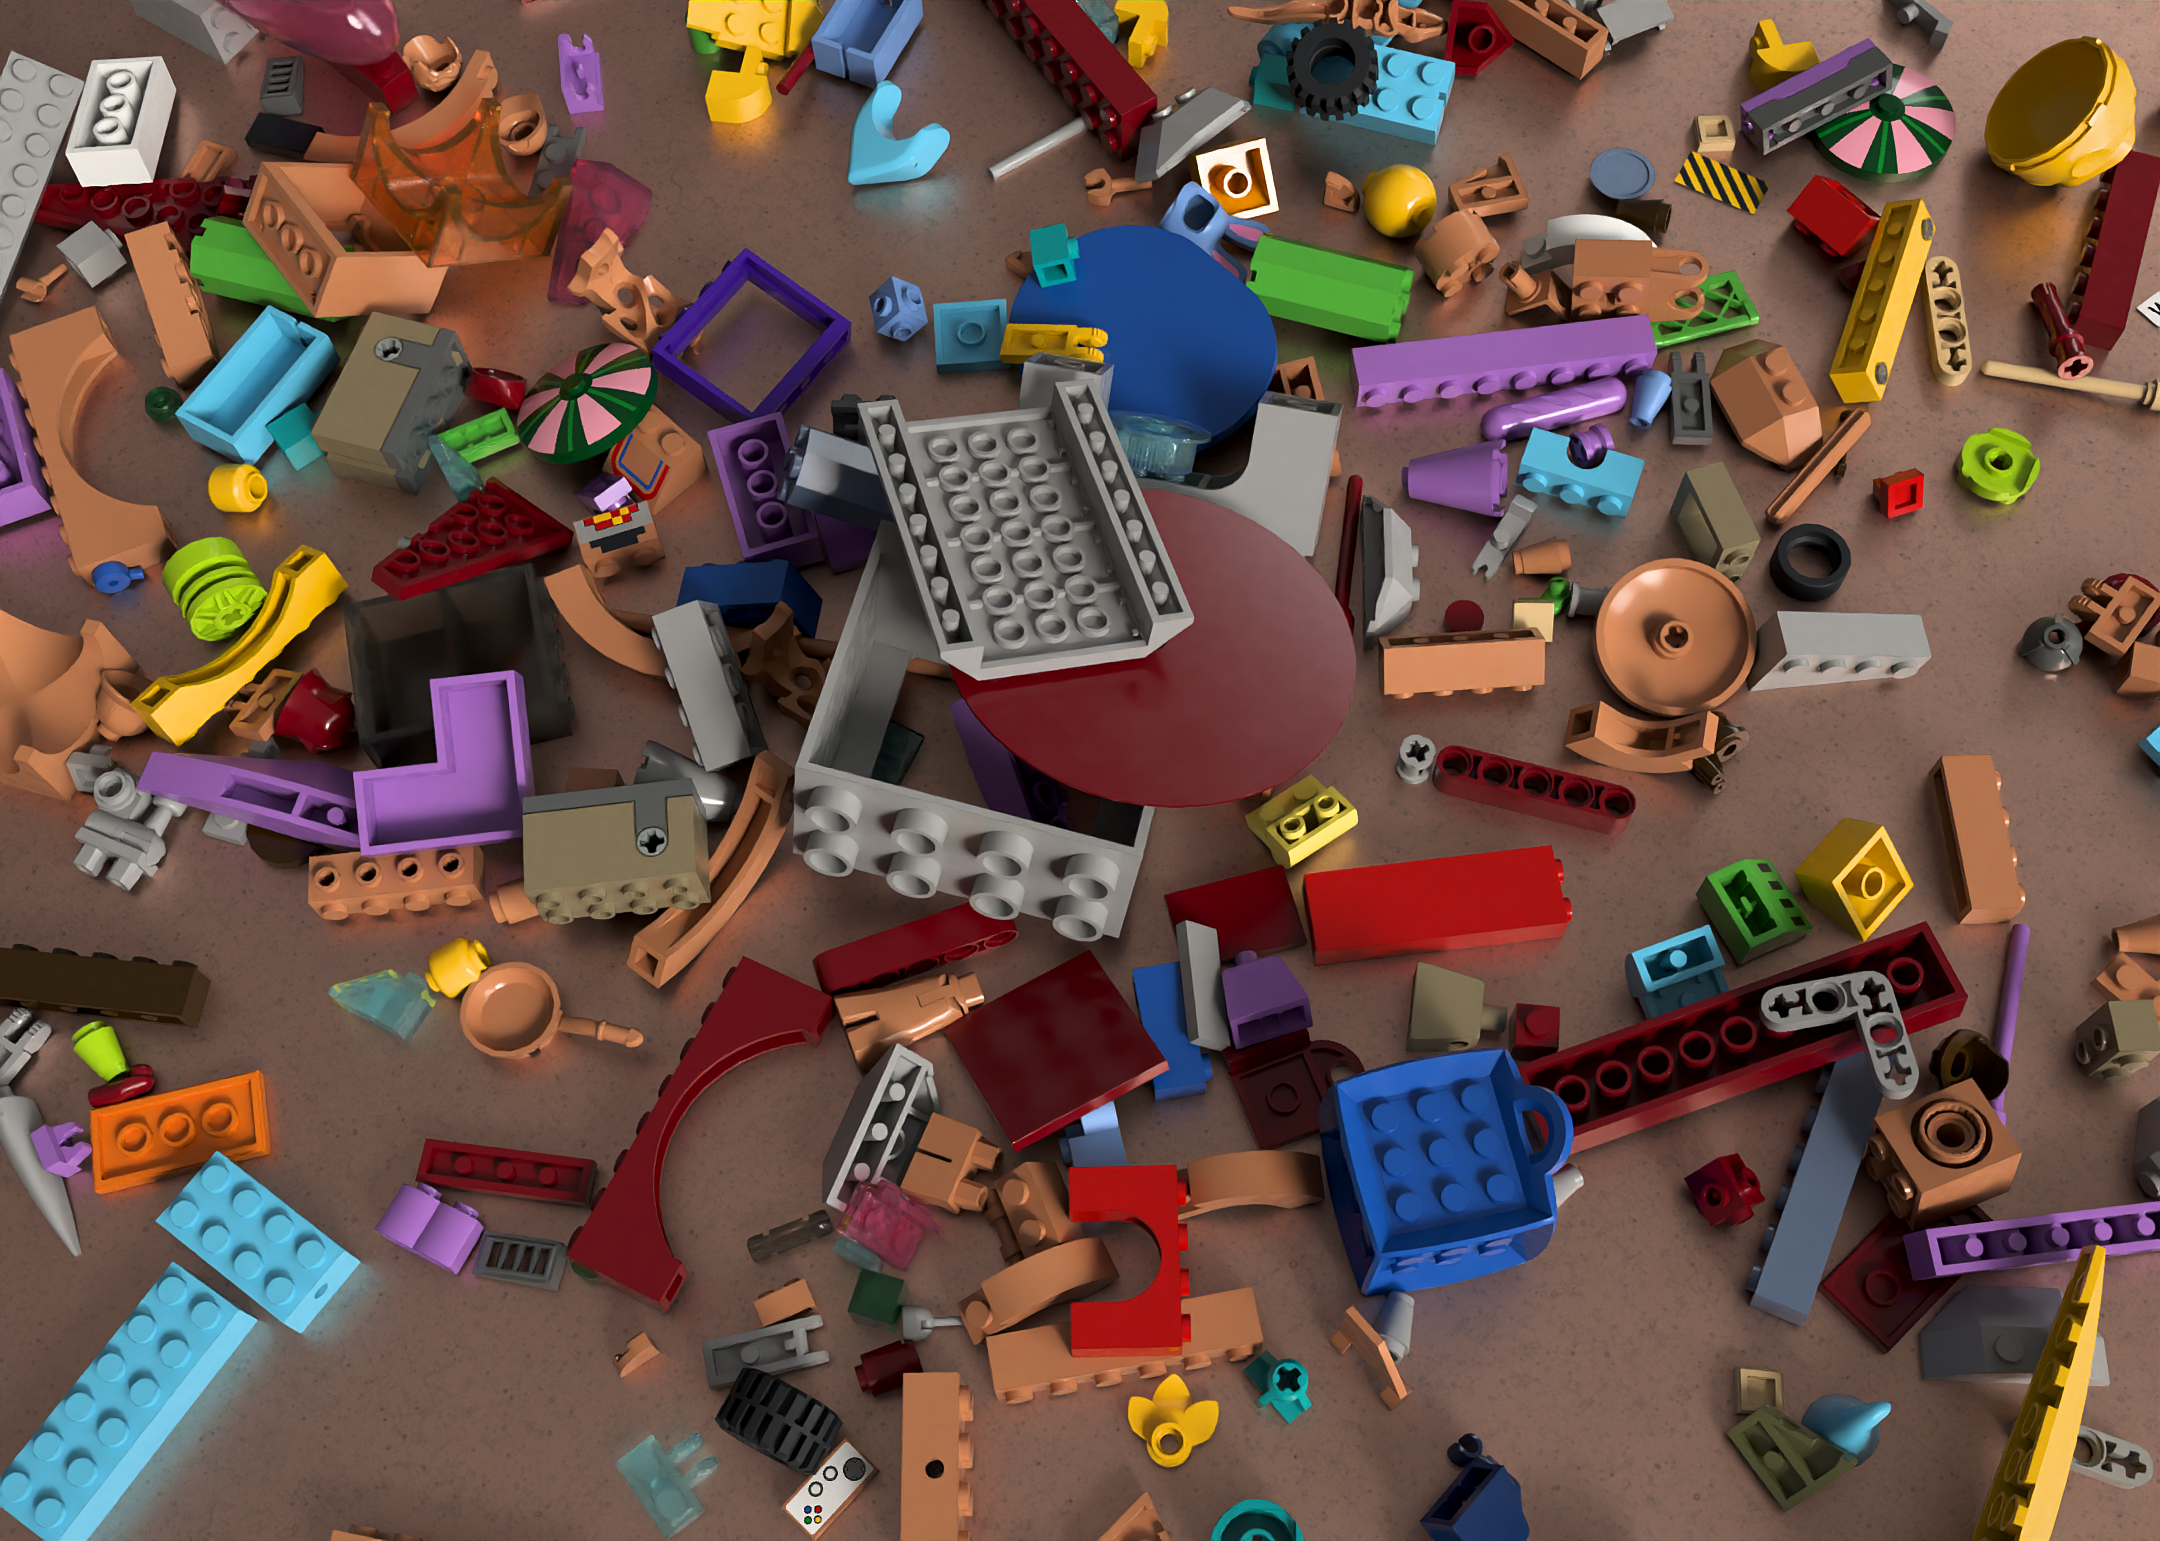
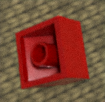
[1787,174,1881,258]

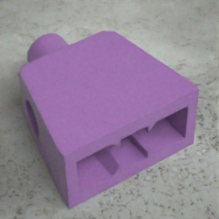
[1222,950,1313,1050]

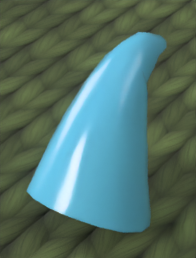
[1802,1394,1891,1467]

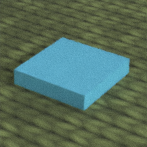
[933,299,1011,374]

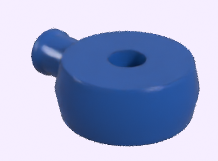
[92,561,144,593]

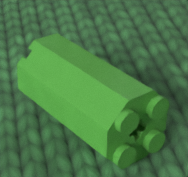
[190,216,356,322]
[1246,232,1415,344]

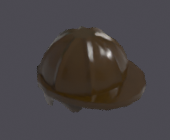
[1928,1029,2009,1103]

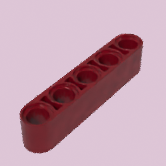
[1432,745,1636,835]
[812,902,1019,997]

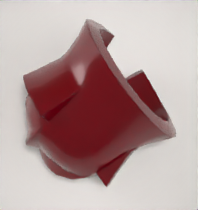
[274,668,358,756]

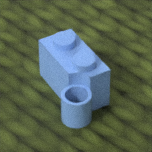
[1058,1100,1129,1183]

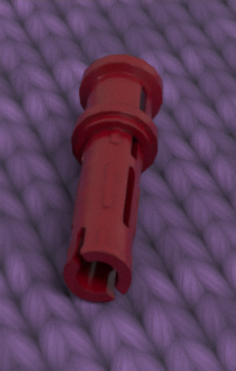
[2031,282,2094,380]

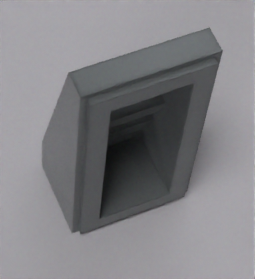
[260,55,304,116]
[471,1231,569,1292]

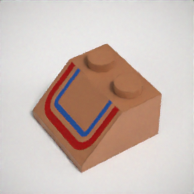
[602,404,709,517]

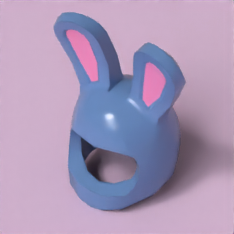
[1158,181,1271,283]

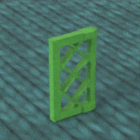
[1650,270,1760,349]

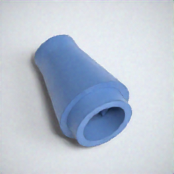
[1629,369,1672,429]

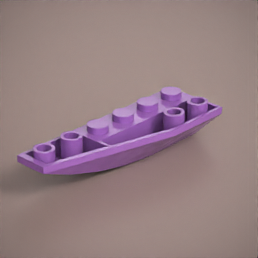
[136,751,361,853]

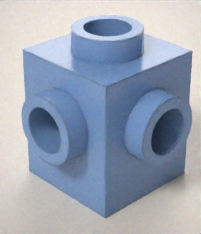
[869,276,928,342]

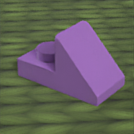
[574,472,634,516]

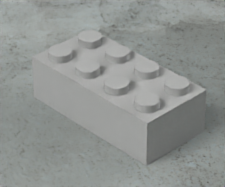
[651,600,769,772]

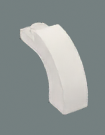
[1521,214,1657,276]

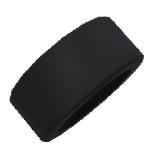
[1769,523,1851,602]

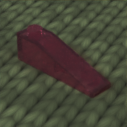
[547,159,653,305]

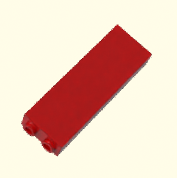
[1302,845,1572,966]

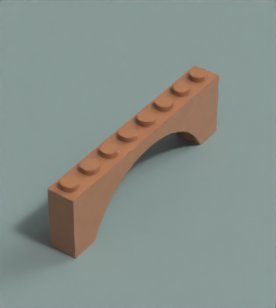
[8,305,180,588]

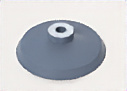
[1590,148,1655,200]

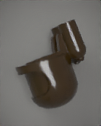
[1693,710,1750,794]

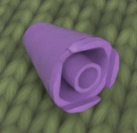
[1401,439,1508,517]

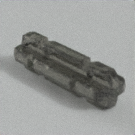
[747,1210,833,1262]

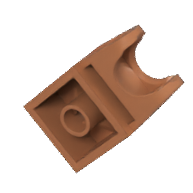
[1571,239,1709,322]

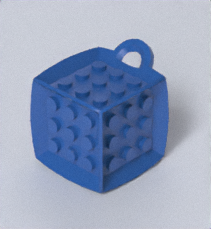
[1318,1047,1574,1296]

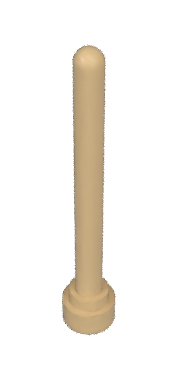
[1980,360,2160,411]

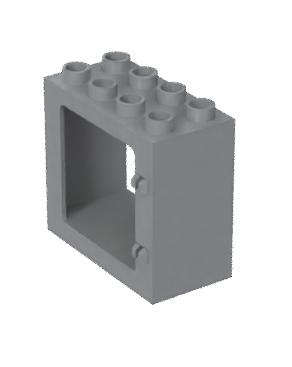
[793,520,1166,942]

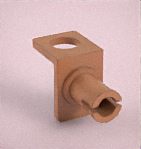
[1499,261,1572,322]

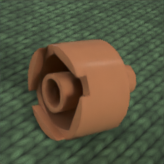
[1413,209,1500,297]

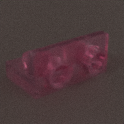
[835,1180,943,1271]

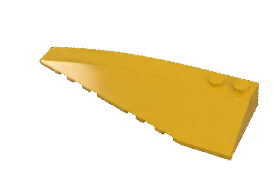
[1970,1244,2106,1541]

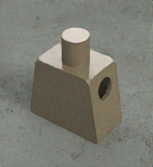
[1406,962,1507,1052]

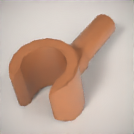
[16,263,67,302]

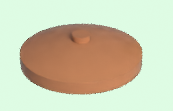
[1593,558,1757,718]

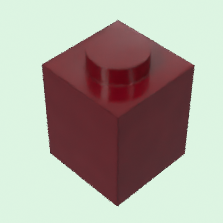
[1508,1003,1560,1062]

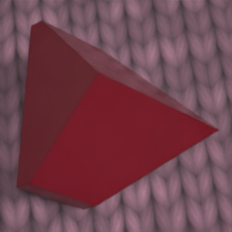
[1443,0,1515,76]

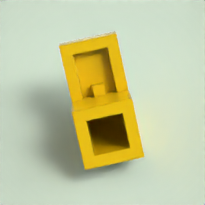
[1114,0,1168,69]
[1748,19,1820,91]
[705,46,772,123]

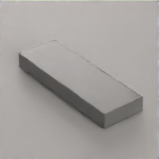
[1176,920,1230,1051]

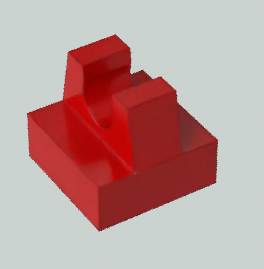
[1873,468,1924,519]

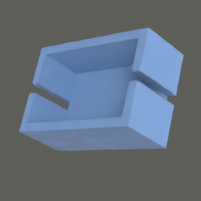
[811,0,924,89]

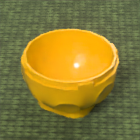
[1984,36,2137,188]

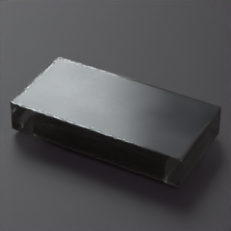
[244,112,325,160]

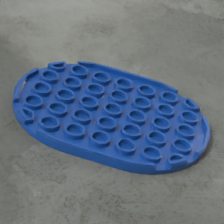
[1009,225,1278,460]

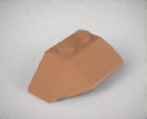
[1709,339,1823,472]

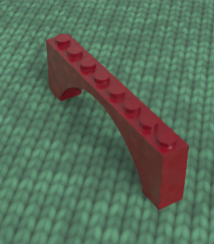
[566,956,837,1313]

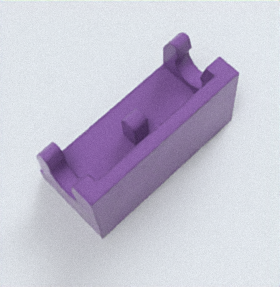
[558,34,604,114]

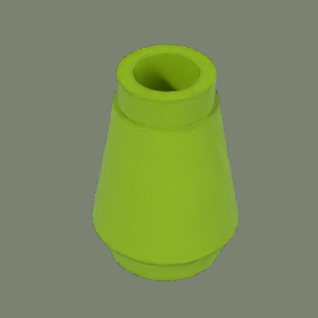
[72,1020,129,1084]

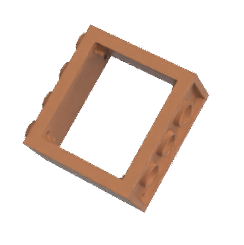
[242,162,453,318]

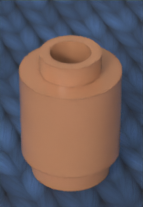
[488,877,540,924]

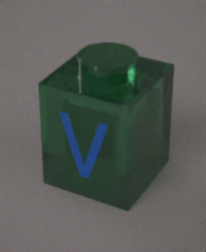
[847,1268,909,1334]

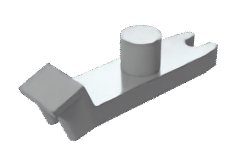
[1889,0,1953,49]
[1471,494,1538,581]

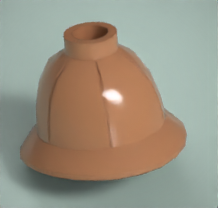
[97,669,153,742]

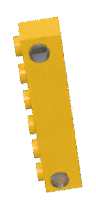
[1829,198,1936,403]

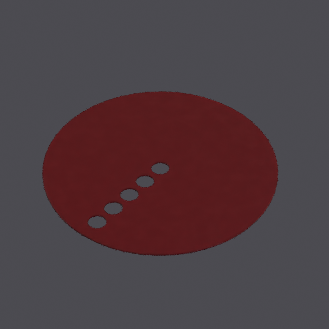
[947,488,1356,808]

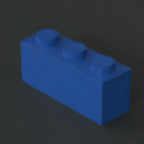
[1132,961,1213,1103]

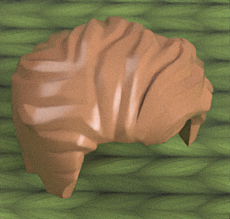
[401,34,463,92]

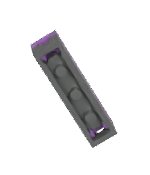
[1740,38,1893,155]

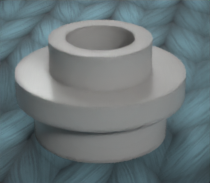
[94,771,137,811]

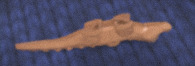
[1227,0,1448,43]

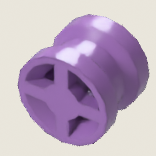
[1569,423,1615,469]

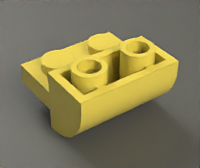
[1245,774,1358,869]

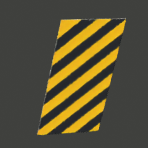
[1674,151,1771,215]

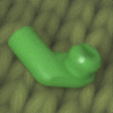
[1518,577,1571,616]

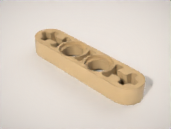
[1920,256,1973,387]

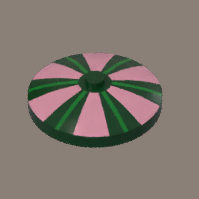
[1809,64,1956,183]
[517,343,658,464]

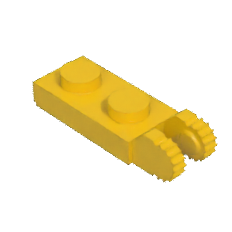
[999,324,1108,364]

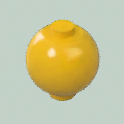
[1362,164,1437,238]

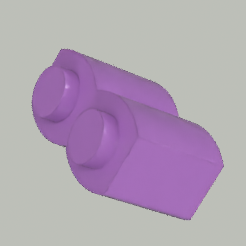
[375,1182,485,1275]

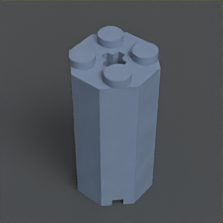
[777,424,894,532]

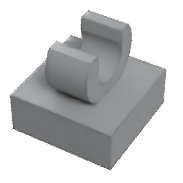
[66,744,118,793]

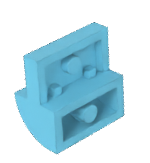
[1625,925,1730,1020]

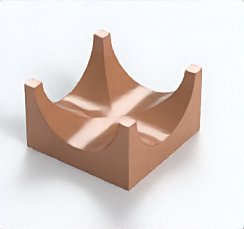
[0,609,139,802]

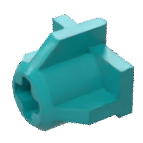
[1243,1350,1312,1424]

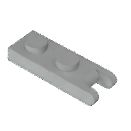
[702,1315,830,1390]

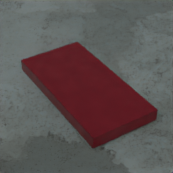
[1817,1205,1994,1354]

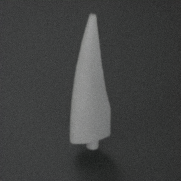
[0,1086,82,1257]

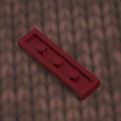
[415,1138,598,1206]

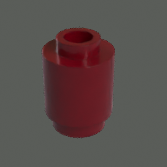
[854,1340,924,1399]

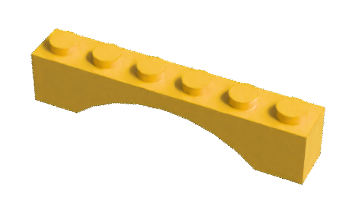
[130,544,349,747]

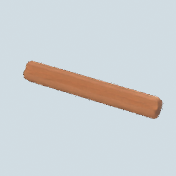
[1765,408,1872,526]

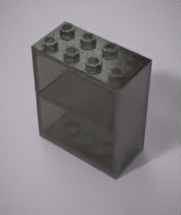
[342,563,577,769]

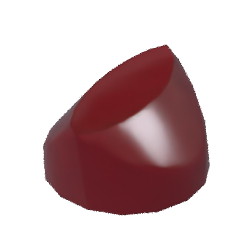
[464,367,527,411]

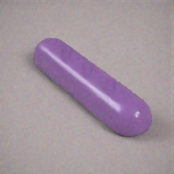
[1480,377,1628,442]

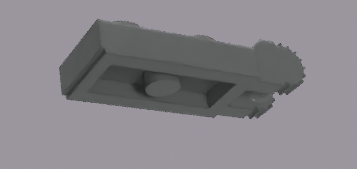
[1668,352,1713,445]

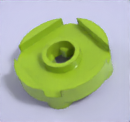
[1957,428,2040,504]

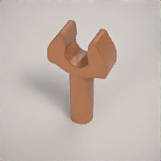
[1085,168,1152,206]

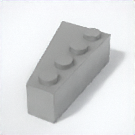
[1746,611,1932,691]

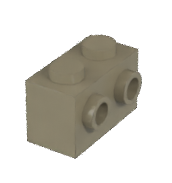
[2076,999,2160,1083]

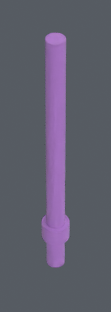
[1989,924,2030,1126]

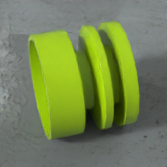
[162,537,268,641]

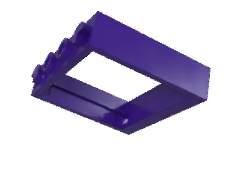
[652,248,852,424]

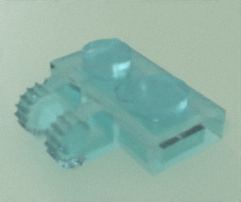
[615,1432,719,1540]

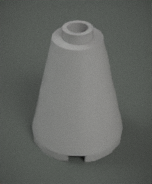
[633,740,744,822]

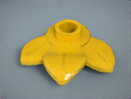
[1128,1374,1219,1468]

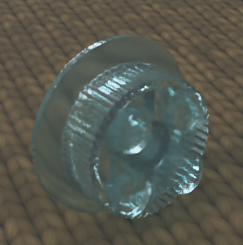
[1108,411,1212,481]

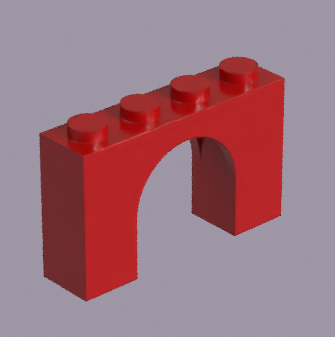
[1069,1165,1191,1358]

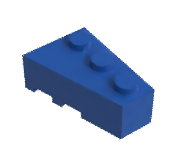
[676,559,823,638]

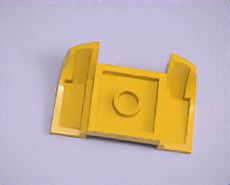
[686,0,824,62]

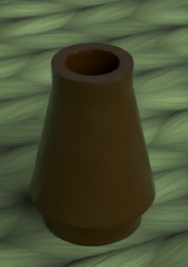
[1615,199,1672,236]

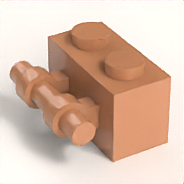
[985,1162,1088,1266]

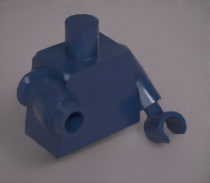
[1419,1433,1530,1541]

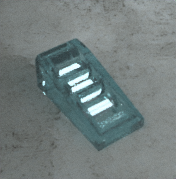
[427,434,485,503]

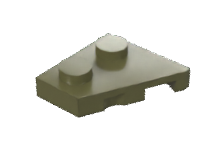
[1726,1404,1859,1512]

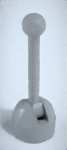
[902,1305,964,1342]

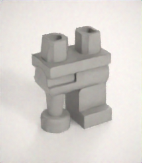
[72,767,188,891]

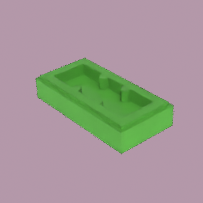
[434,408,521,471]

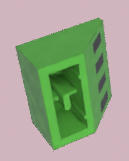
[1696,859,1814,965]

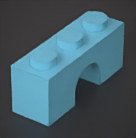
[1515,427,1645,518]

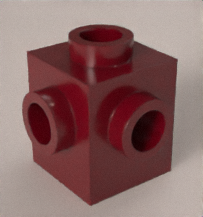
[1684,1153,1765,1228]

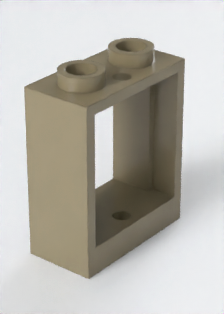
[1670,461,1761,584]

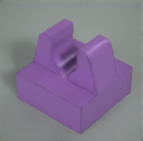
[30,1121,92,1178]

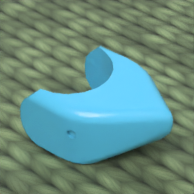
[847,80,950,185]

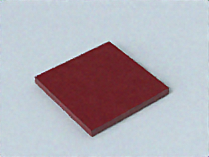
[942,949,1169,1153]

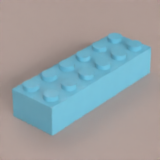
[0,1262,258,1541]

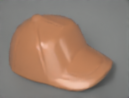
[493,92,548,156]

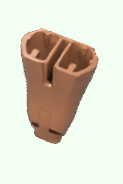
[832,972,985,1073]

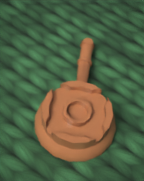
[459,962,644,1059]

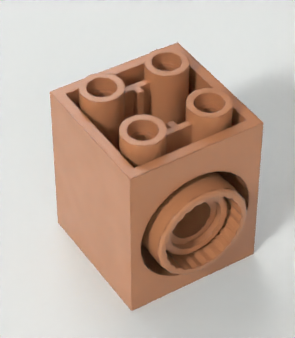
[1864,1078,2022,1231]

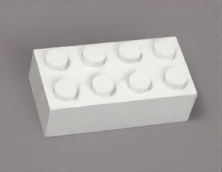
[65,56,176,187]

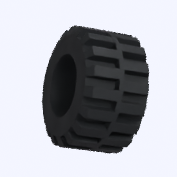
[1286,17,1379,121]
[715,1368,843,1475]

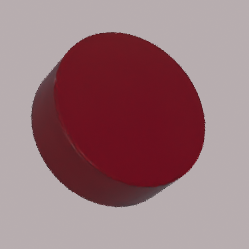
[1443,600,1484,633]

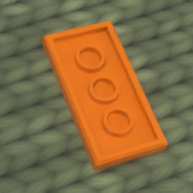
[89,1070,271,1195]

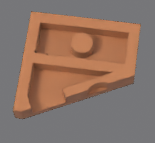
[1448,152,1529,217]

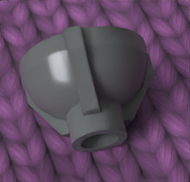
[2019,612,2083,672]

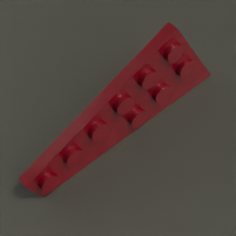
[34,175,257,259]
[371,476,574,601]

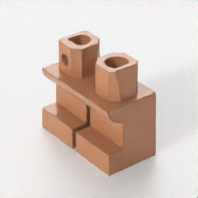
[900,1112,1004,1215]

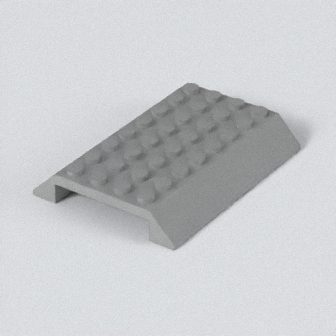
[857,379,1194,681]

